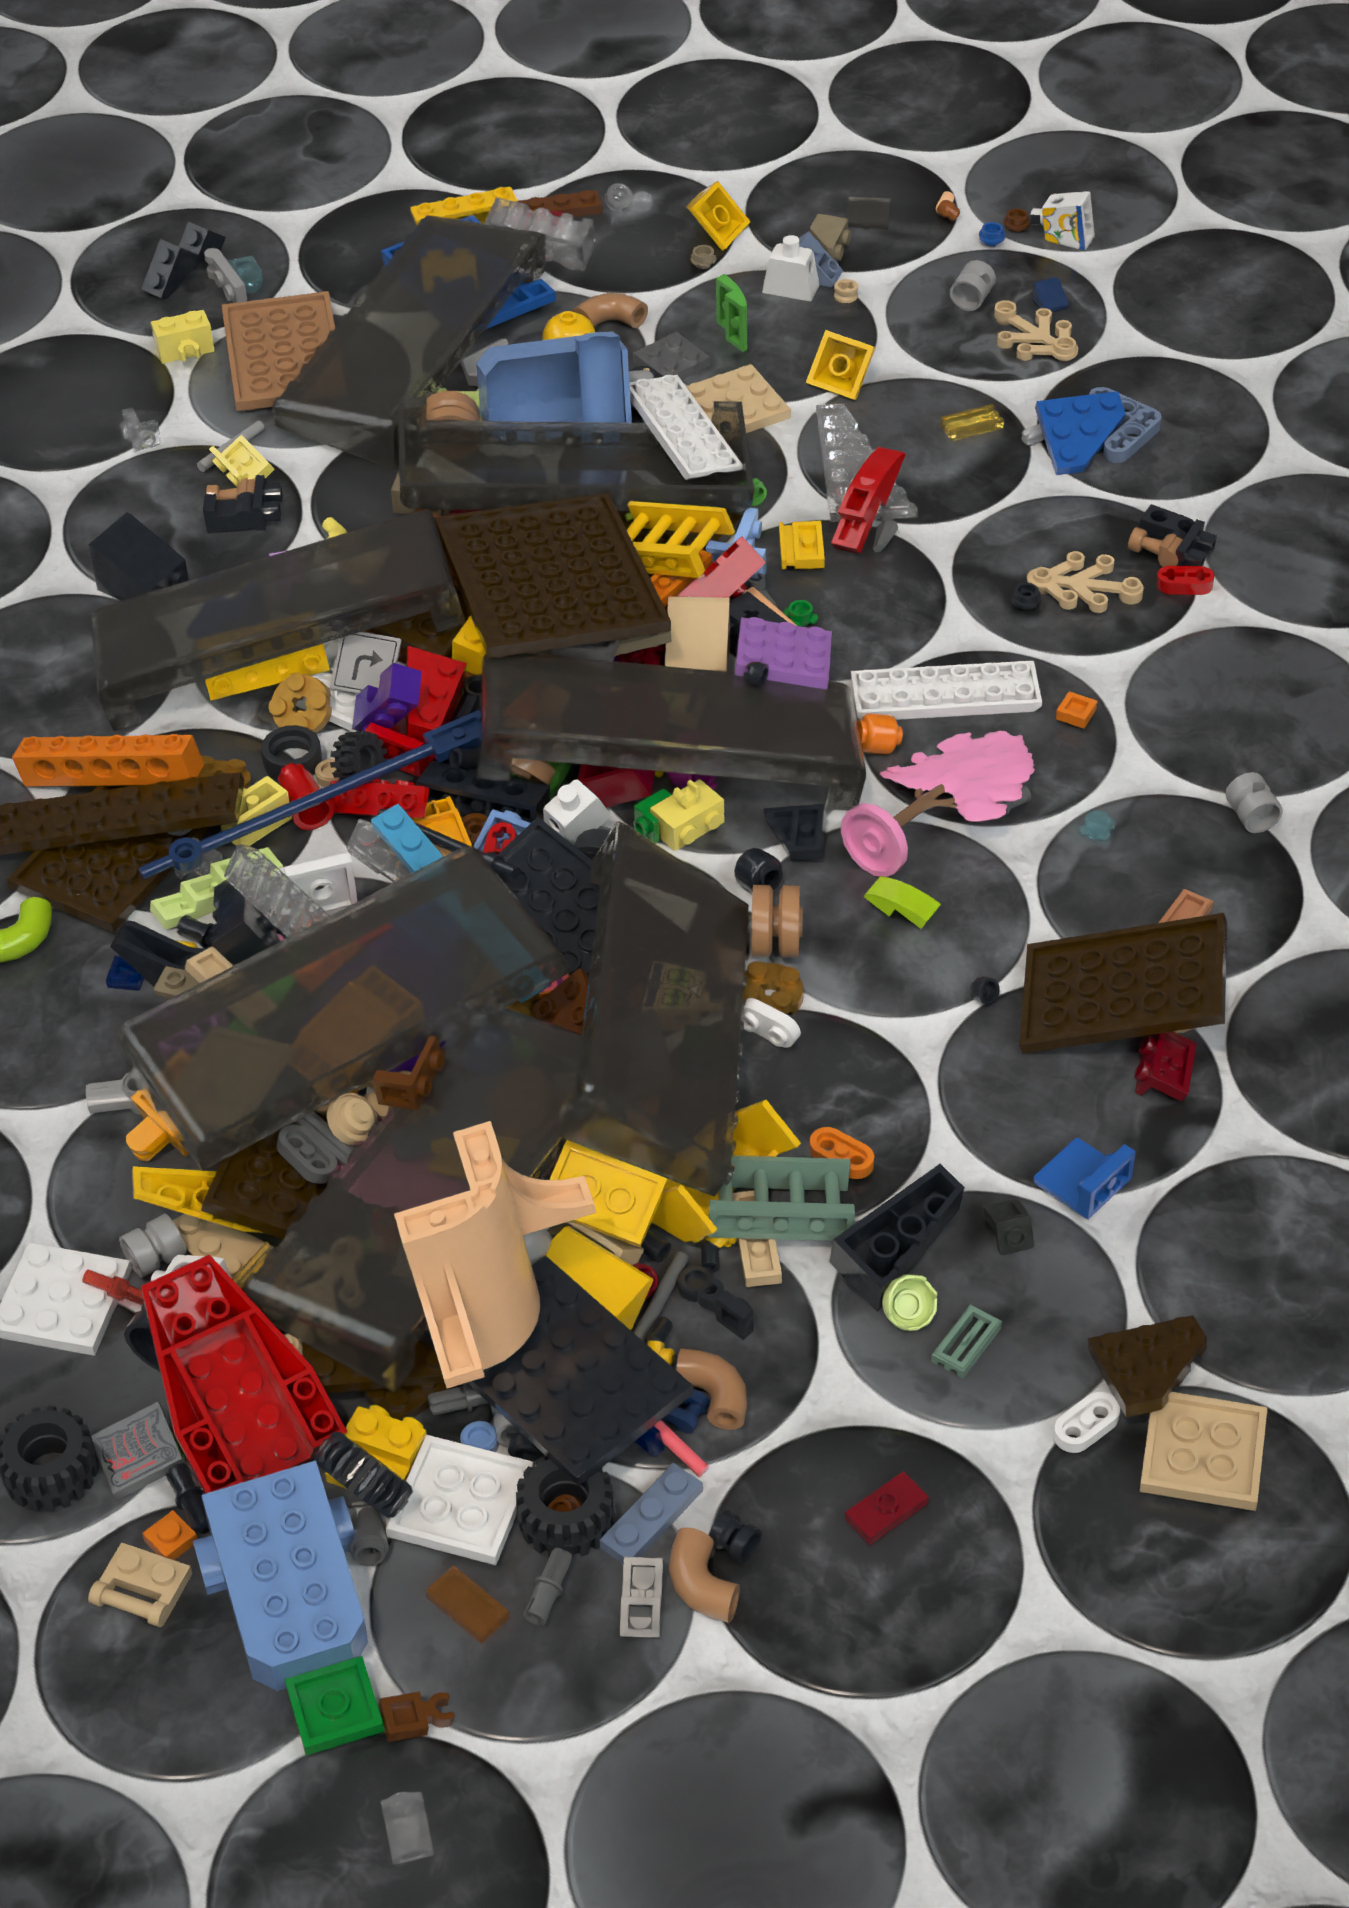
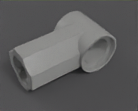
[86,1069,152,1115]

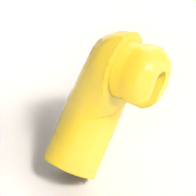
[322,517,348,552]

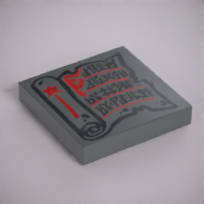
[91,1402,186,1501]

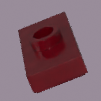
[845,1471,929,1546]

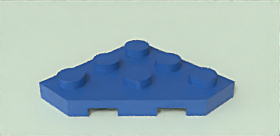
[1035,391,1125,475]

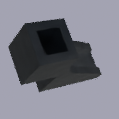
[141,221,226,299]
[110,921,224,987]

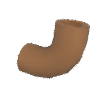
[572,293,648,328]
[676,1348,747,1430]
[668,1527,740,1623]

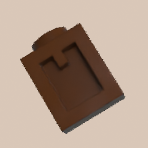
[372,1035,445,1111]

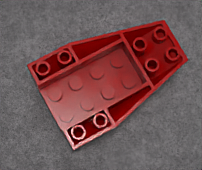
[141,1254,347,1494]

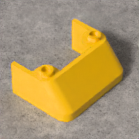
[651,1100,801,1243]

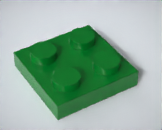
[284,1656,384,1756]

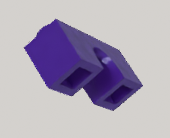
[352,663,422,732]

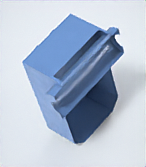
[476,331,632,451]
[193,1461,368,1691]

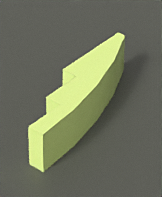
[150,847,283,930]

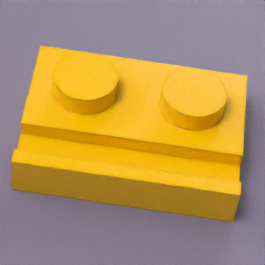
[779,521,825,569]

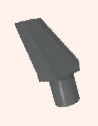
[873,513,899,552]

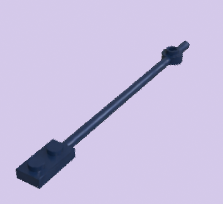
[138,710,494,880]

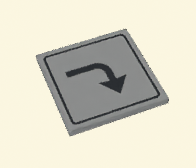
[330,628,402,694]

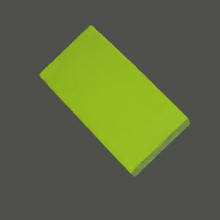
[864,876,941,929]

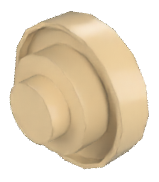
[327,1093,378,1146]

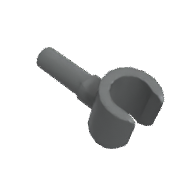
[748,573,778,607]

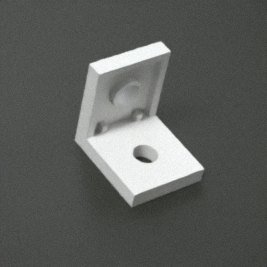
[278,853,358,930]

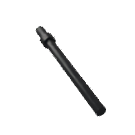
[377,808,521,880]

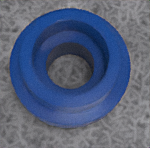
[979,222,1005,246]

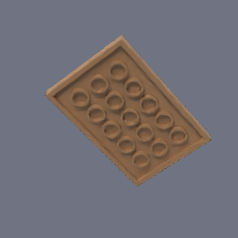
[222,291,347,411]

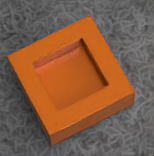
[1056,691,1098,729]
[142,1510,198,1560]

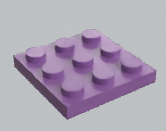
[735,617,832,689]

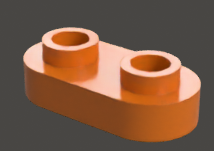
[810,1127,874,1179]

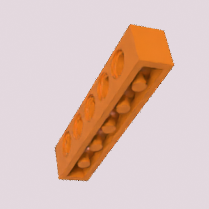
[12,734,204,786]

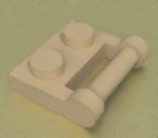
[88,1542,192,1627]

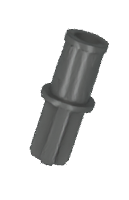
[428,1383,489,1415]
[522,1548,572,1626]

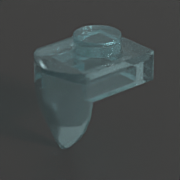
[228,256,264,293]

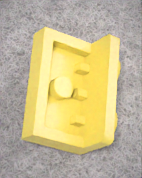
[209,435,275,487]

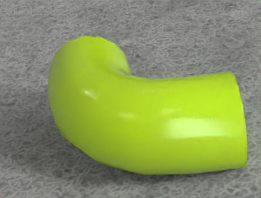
[0,897,52,963]

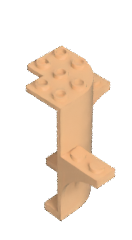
[394,1121,596,1389]

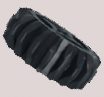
[314,1432,413,1518]

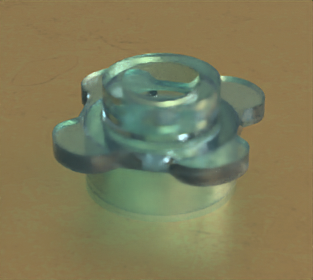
[1079,810,1116,842]

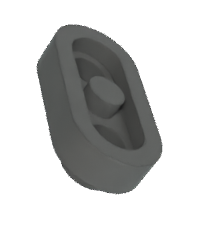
[276,1125,337,1184]

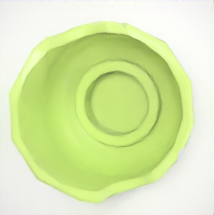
[882,1275,937,1331]

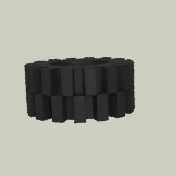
[330,732,388,783]

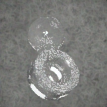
[605,183,653,212]

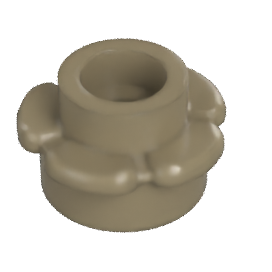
[690,245,717,269]

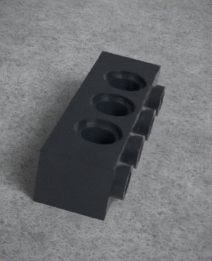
[417,761,550,823]

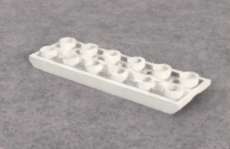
[629,375,743,480]
[851,661,1042,720]

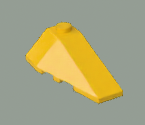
[132,1166,263,1233]

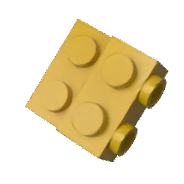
[325,1405,427,1490]

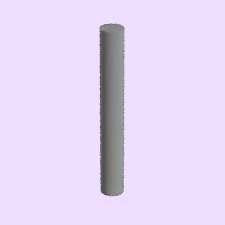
[197,420,265,472]

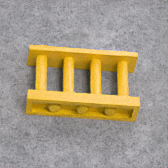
[627,501,735,578]
[197,610,330,700]

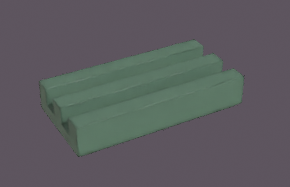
[931,1305,1002,1379]

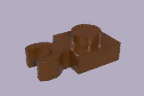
[378,1691,455,1742]

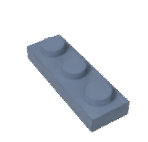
[600,1463,703,1564]

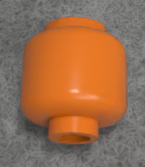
[854,713,903,755]

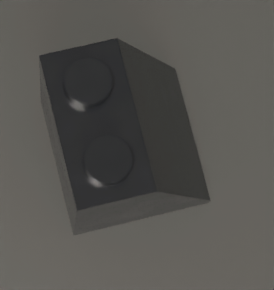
[88,512,189,615]

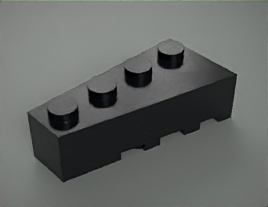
[211,866,283,983]
[829,1163,965,1312]

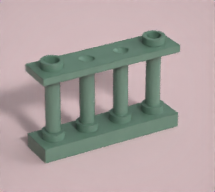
[706,1155,855,1241]

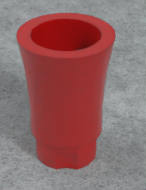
[278,763,335,830]

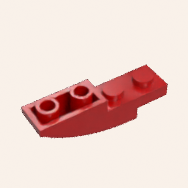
[831,447,906,554]

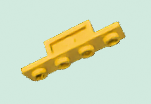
[410,187,517,228]

